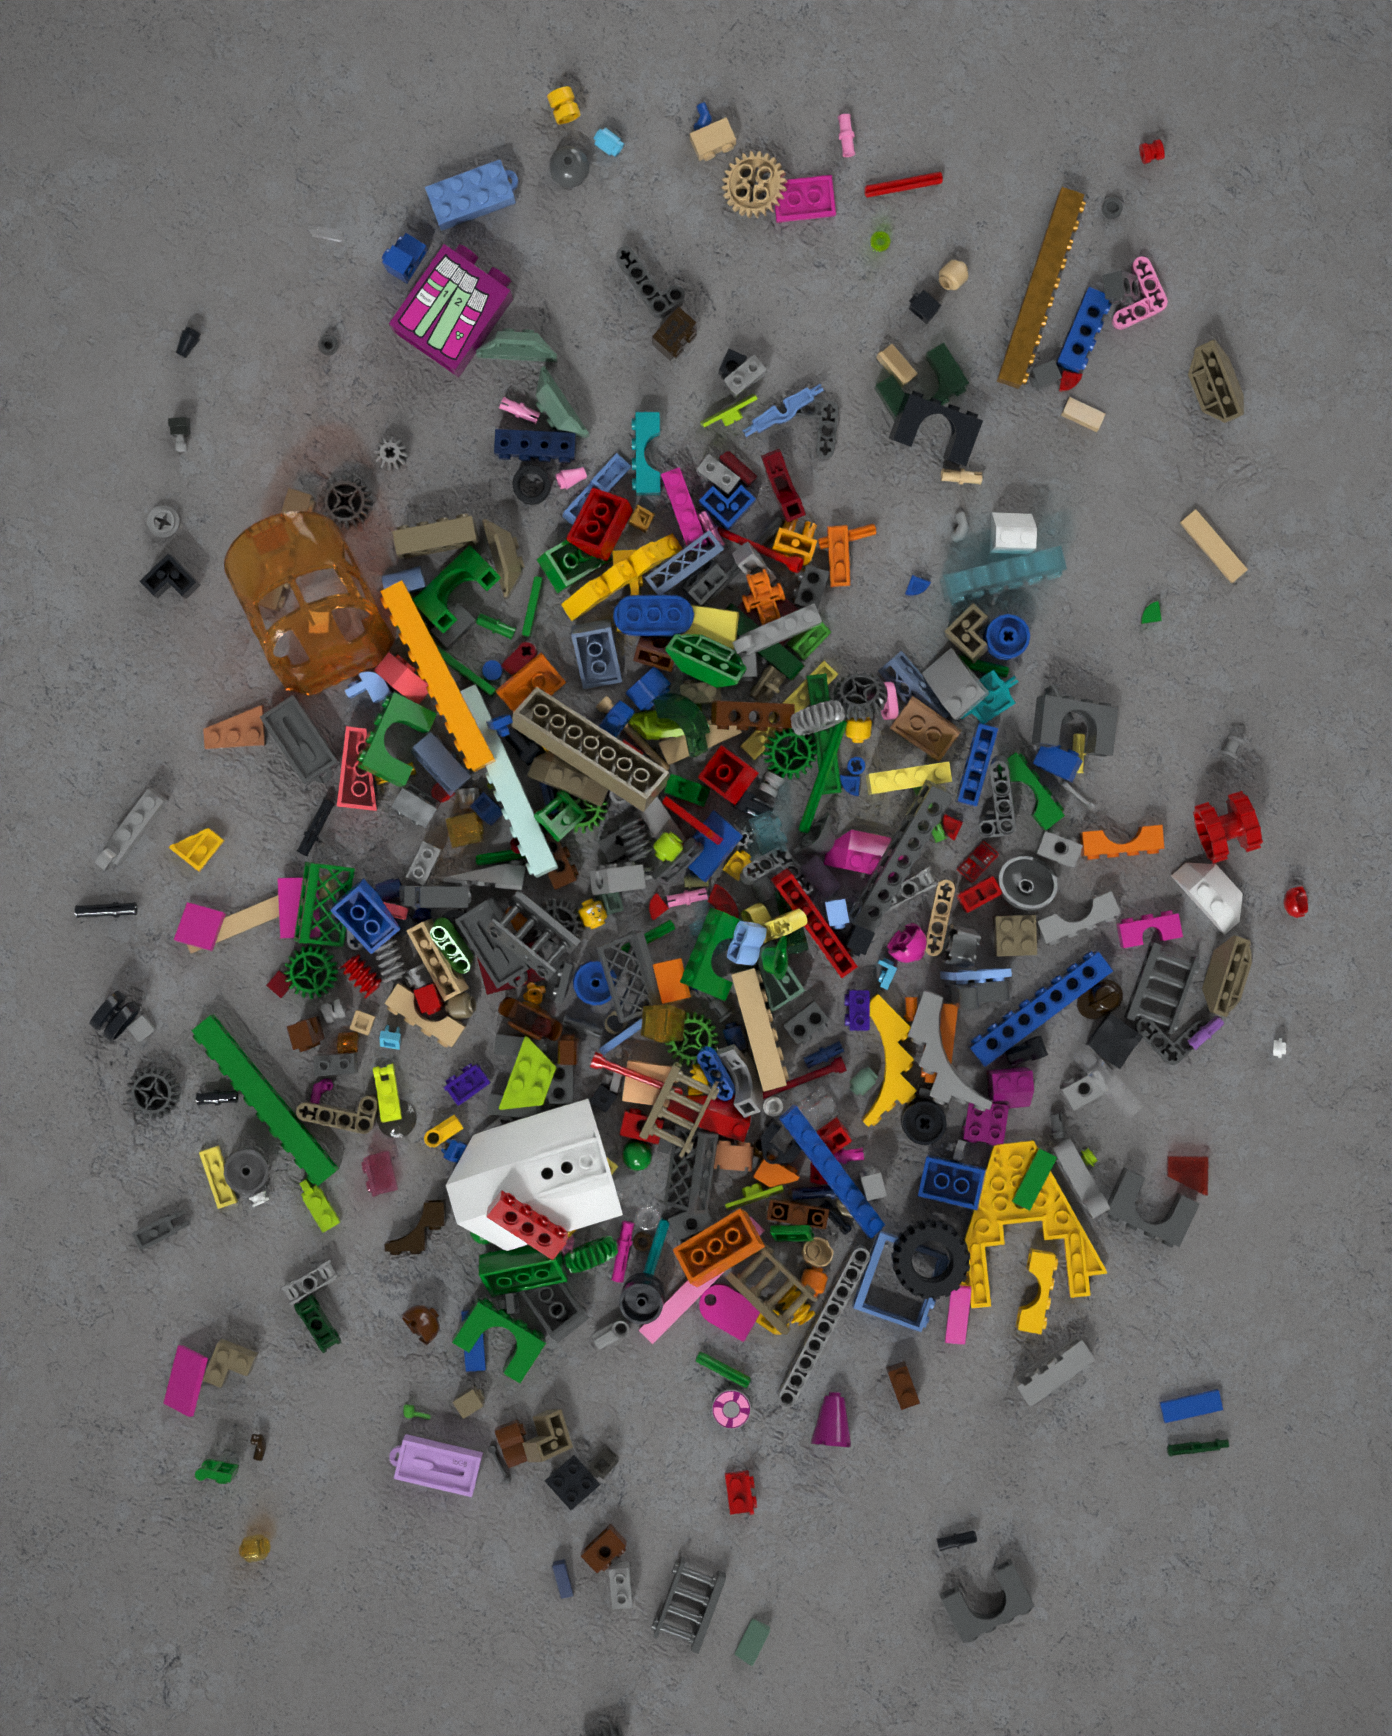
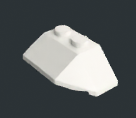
[1171,863,1243,935]

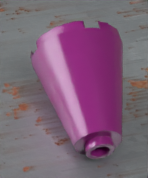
[811,1392,851,1447]

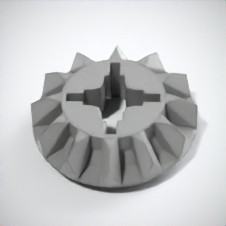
[147,506,180,538]

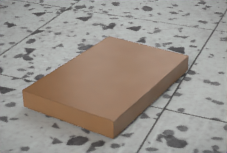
[890,696,962,762]

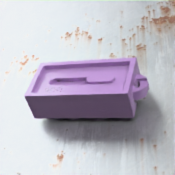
[390,1434,483,1497]

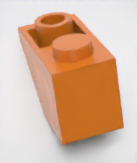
[753,1154,800,1187]

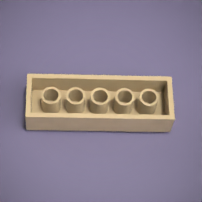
[731,967,789,1092]

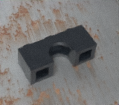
[843,924,875,957]

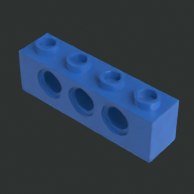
[1056,287,1112,373]
[955,723,998,807]

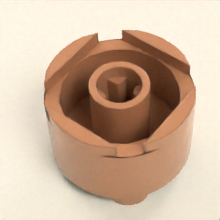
[714,1141,754,1171]

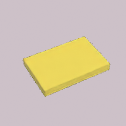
[681,604,739,650]

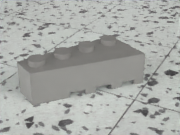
[1012,1336,1095,1407]

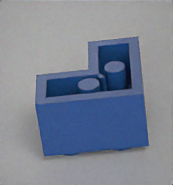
[382,233,428,284]
[699,485,756,531]

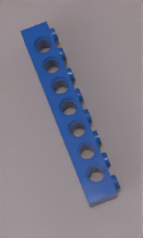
[968,951,1113,1067]

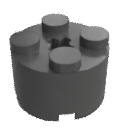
[941,924,981,968]

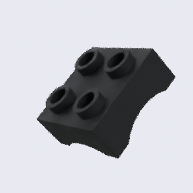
[1085,1012,1143,1069]

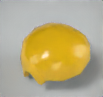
[688,1064,709,1095]

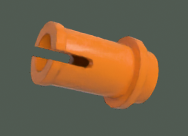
[904,997,918,1022]

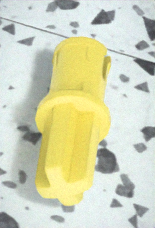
[1072,733,1086,773]

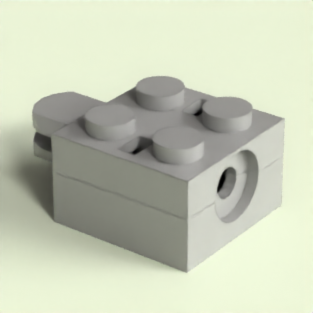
[589,861,655,895]

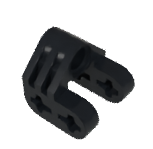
[760,1118,802,1164]

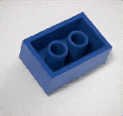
[918,1155,987,1210]

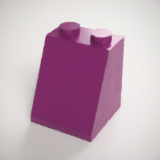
[986,1067,1034,1108]

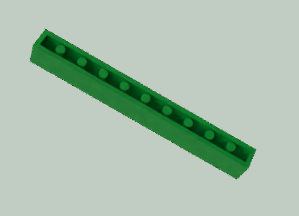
[191,1014,339,1186]

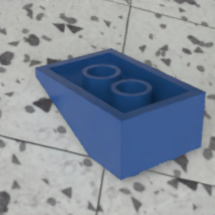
[330,878,401,954]

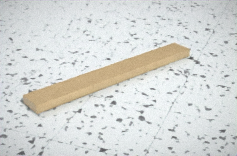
[187,873,339,954]

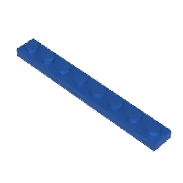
[779,1105,885,1238]

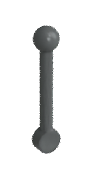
[488,1445,511,1484]

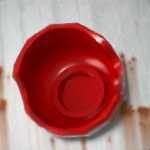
[1283,886,1308,918]

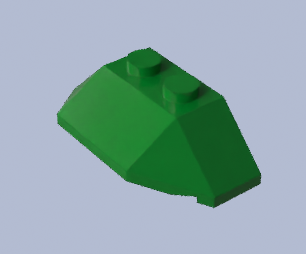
[665,634,747,688]

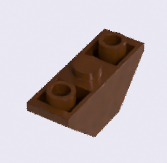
[766,1199,829,1229]

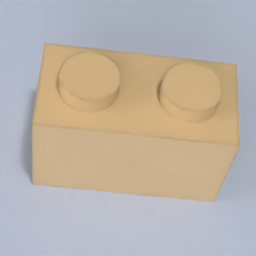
[690,117,736,161]

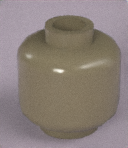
[445,992,476,1020]

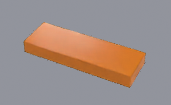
[827,525,850,587]

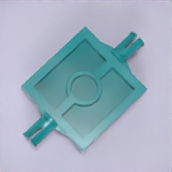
[961,670,1019,724]

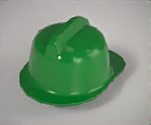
[761,936,788,980]

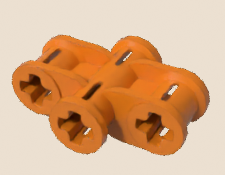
[742,568,786,626]

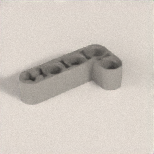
[1052,1138,1110,1219]

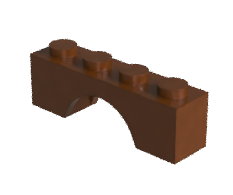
[286,1016,325,1052]

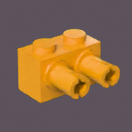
[771,518,817,566]

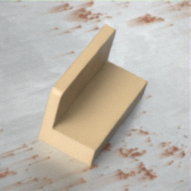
[876,344,918,388]

